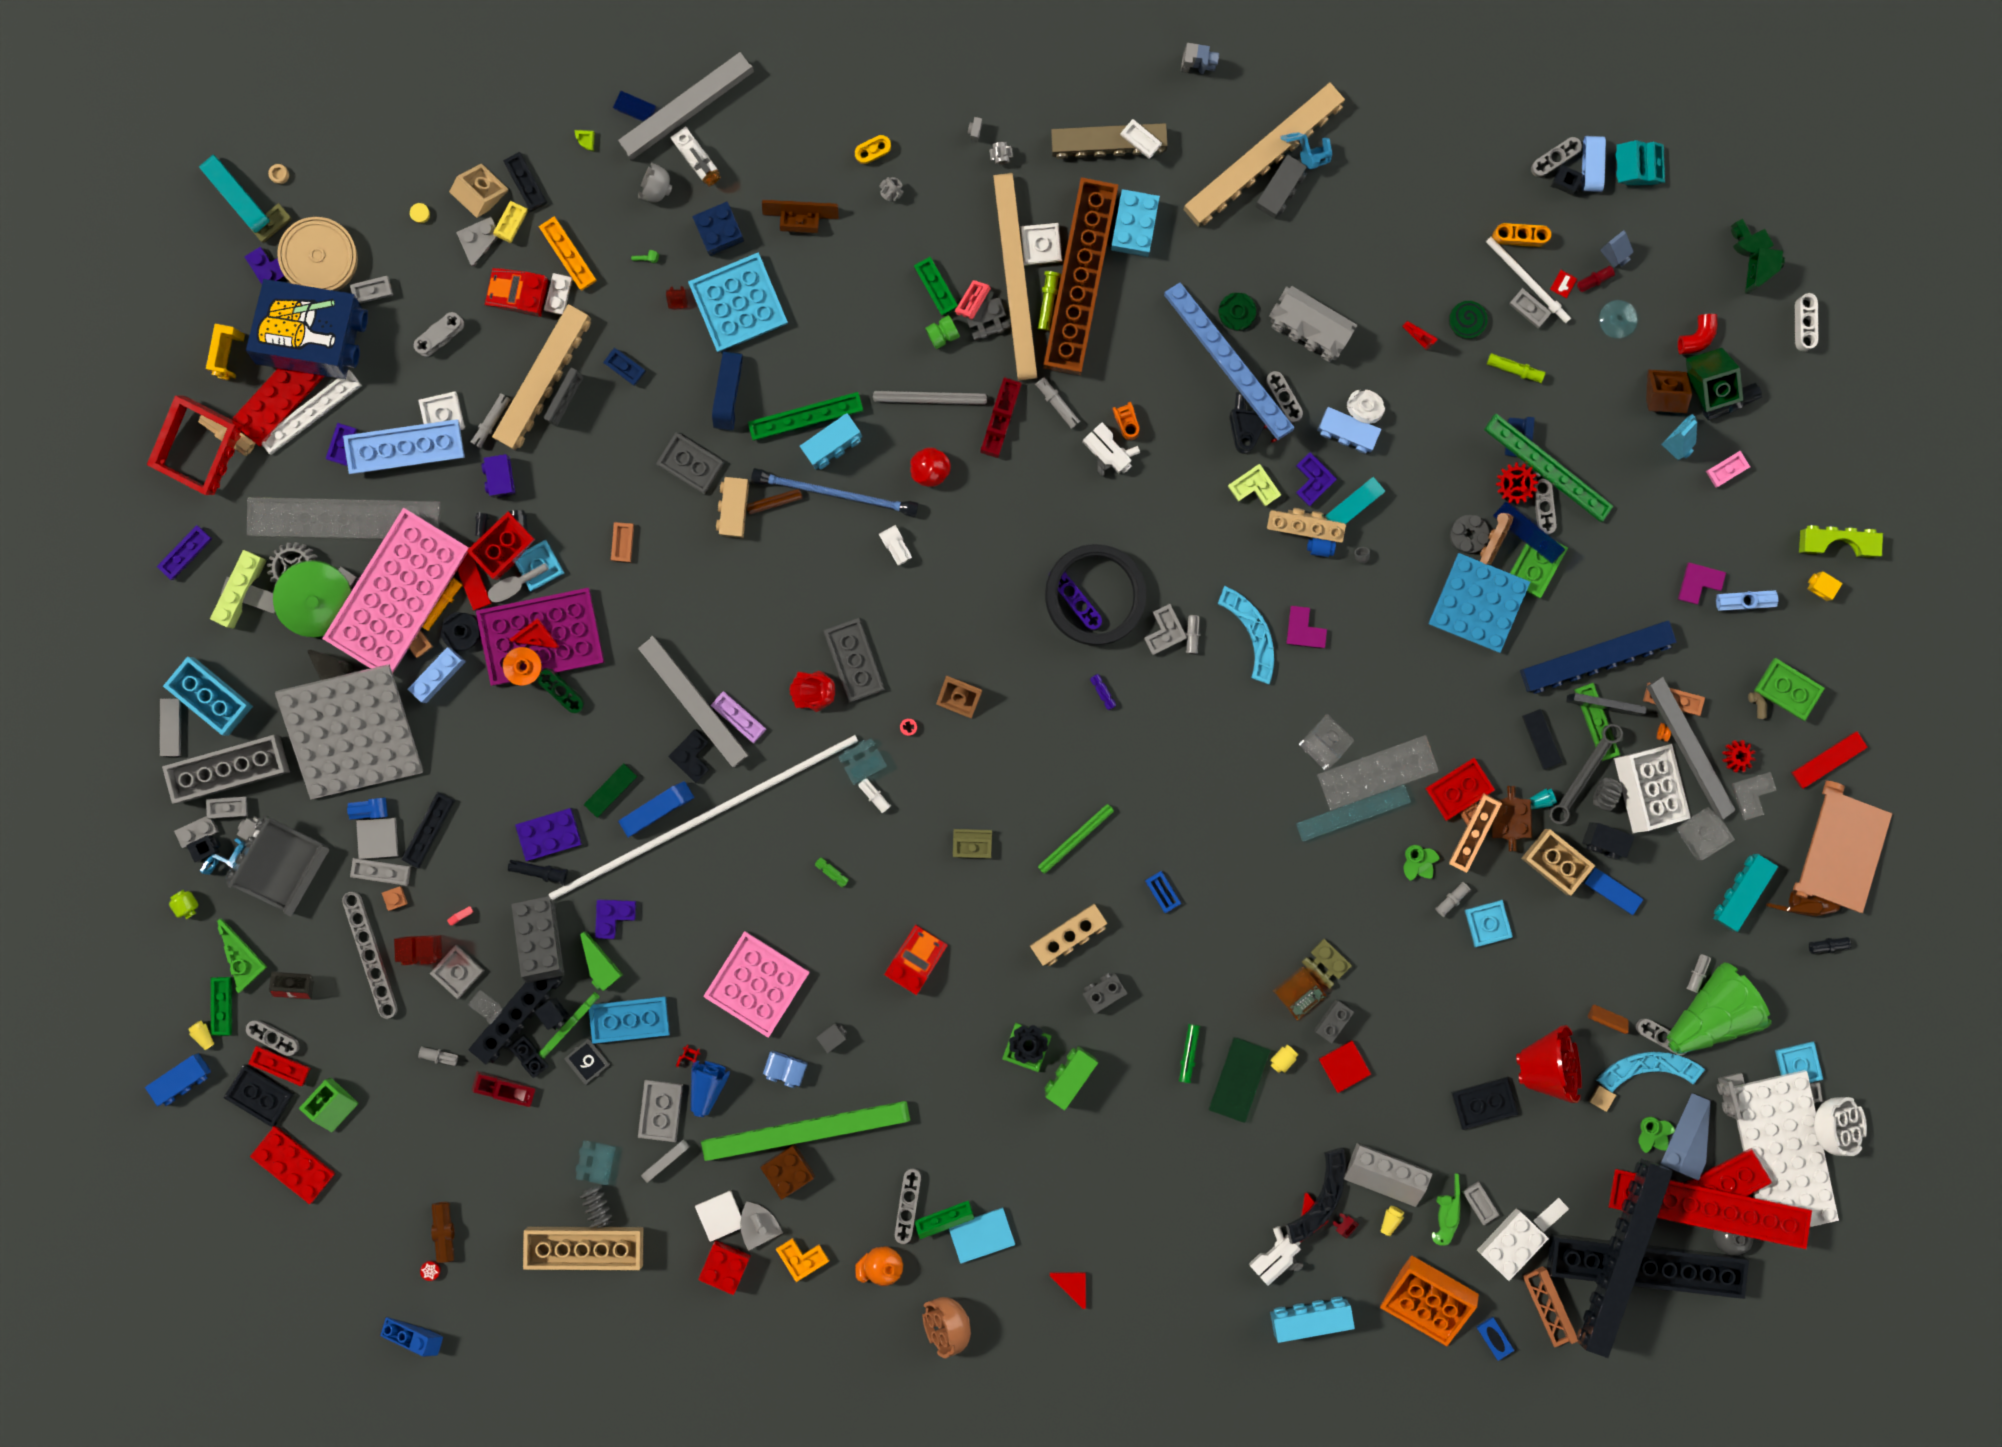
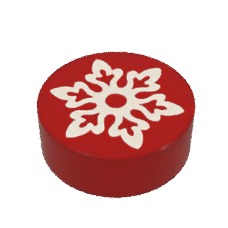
[420,1260,441,1281]

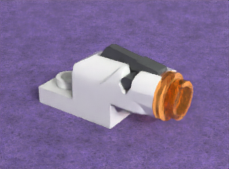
[670,126,721,186]

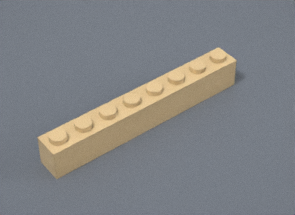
[492,304,591,451]

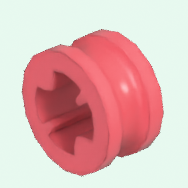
[900,719,917,736]

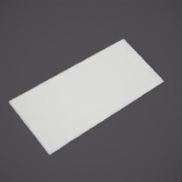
[1534,1198,1569,1232]

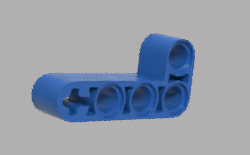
[618,781,695,838]

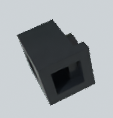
[1550,165,1583,195]
[186,835,221,862]

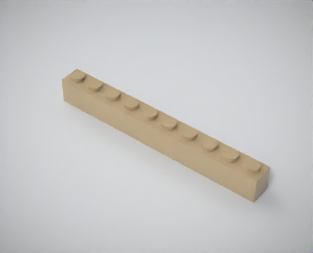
[1183,83,1345,227]

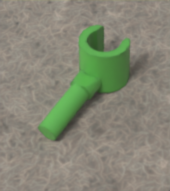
[631,250,659,263]

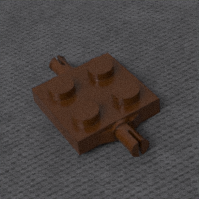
[1492,786,1532,851]

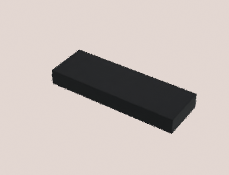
[503,152,547,212]
[1522,709,1562,770]

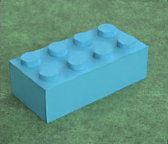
[163,656,253,736]
[1270,1297,1355,1343]

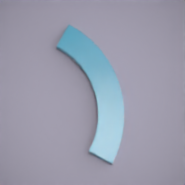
[1218,586,1274,685]
[1596,1052,1705,1092]

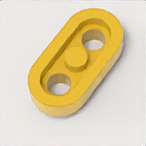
[855,135,891,164]

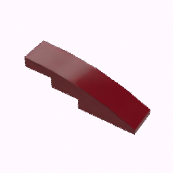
[980,377,1022,458]

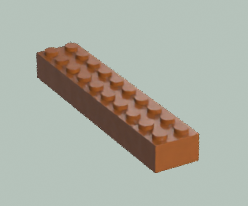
[1043,177,1118,376]

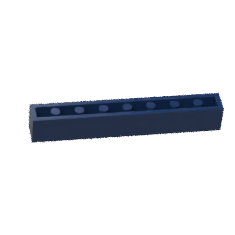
[1520,620,1676,694]

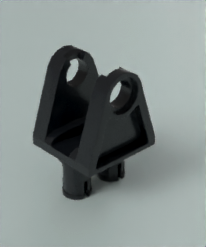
[1229,392,1265,454]

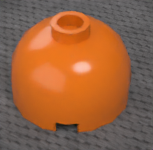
[864,1246,903,1286]

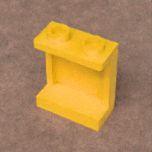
[206,324,245,381]

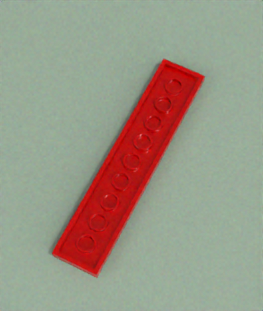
[1608,1169,1812,1249]

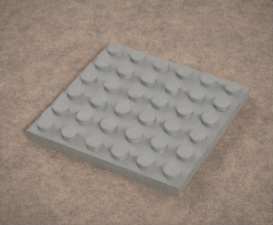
[275,664,423,800]

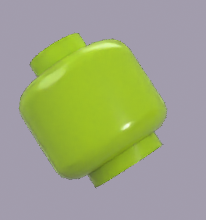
[169,889,199,919]

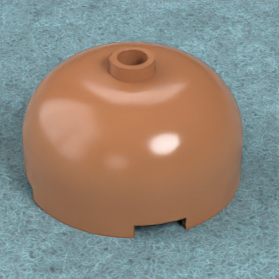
[922,1297,971,1358]

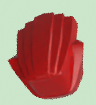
[789,671,835,712]

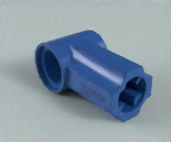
[347,798,388,819]

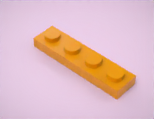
[538,216,597,291]

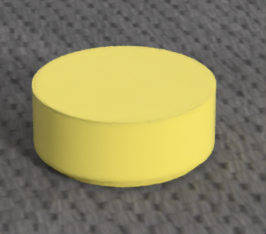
[410,203,430,224]

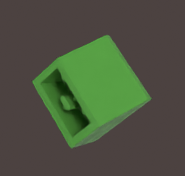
[299,1078,359,1132]

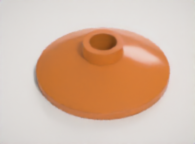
[503,647,542,686]

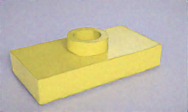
[493,201,528,243]

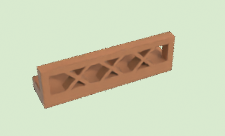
[1522,1266,1578,1347]

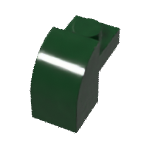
[1731,219,1774,257]

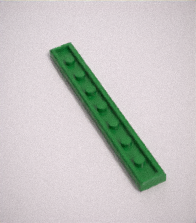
[1484,414,1613,522]

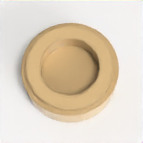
[268,164,289,184]

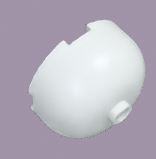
[1814,1097,1867,1156]

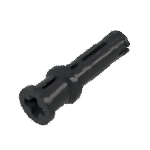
[508,859,568,886]

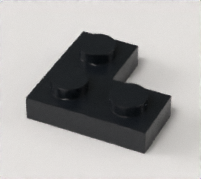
[668,729,710,783]

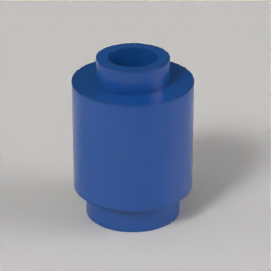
[1307,537,1336,557]

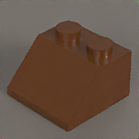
[1646,369,1692,413]

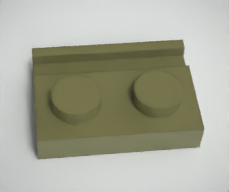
[953,829,992,858]

